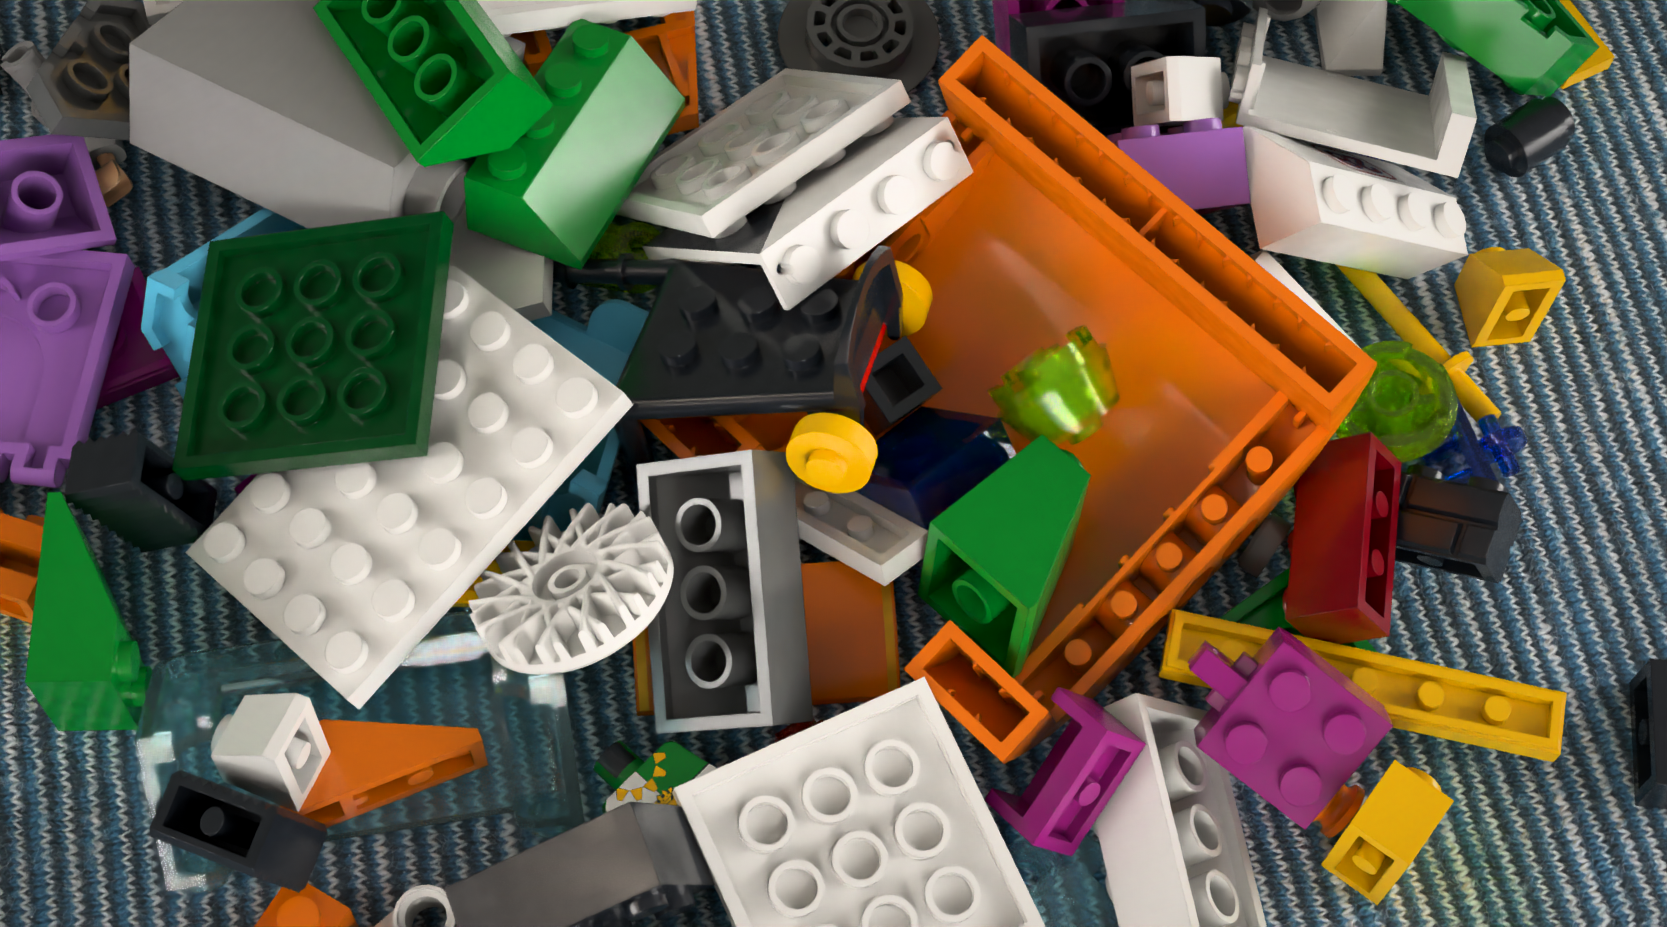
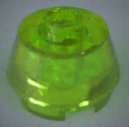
[987,325,1120,445]
[1335,341,1458,465]

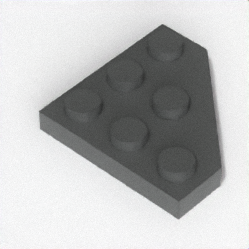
[26,0,152,140]

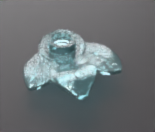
[1007,836,1118,927]

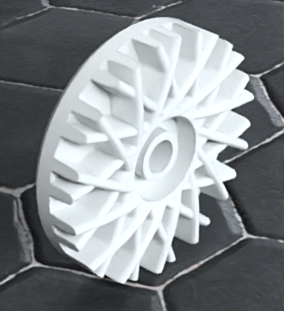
[468,503,674,675]

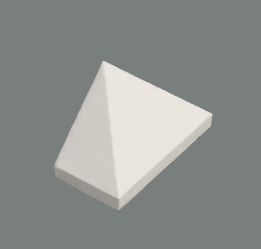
[1313,0,1387,76]

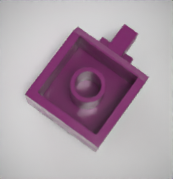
[1188,626,1393,830]

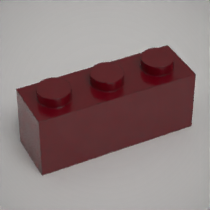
[1283,432,1402,644]

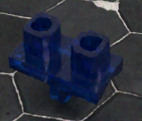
[1411,394,1528,484]

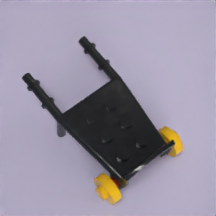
[553,245,933,493]

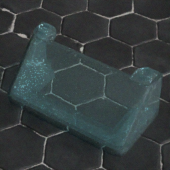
[134,610,585,893]

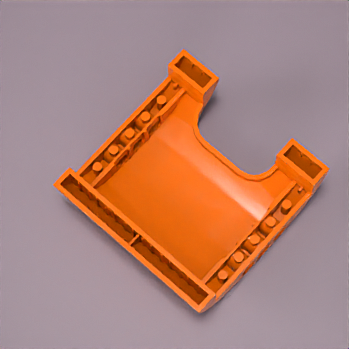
[640,35,1377,764]

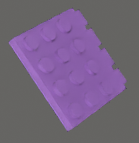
[0,250,135,488]

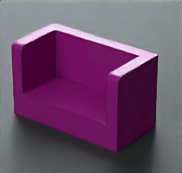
[984,687,1146,856]

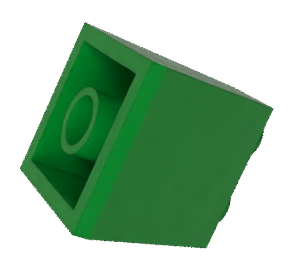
[918,434,1091,678]

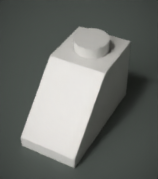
[1131,56,1230,127]
[211,693,331,812]

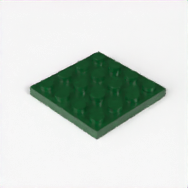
[172,211,454,481]

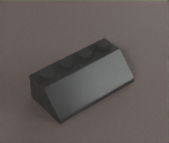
[636,449,813,734]

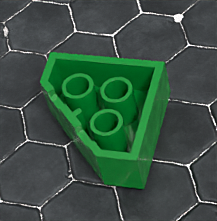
[1386,0,1599,97]

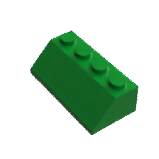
[313,0,554,167]
[464,19,685,270]

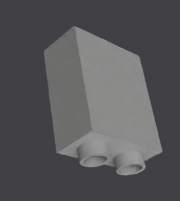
[129,0,526,228]

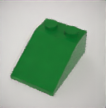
[25,492,154,731]

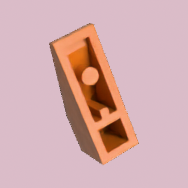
[279,719,488,828]

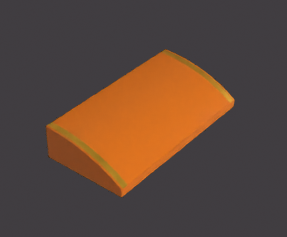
[632,561,900,716]

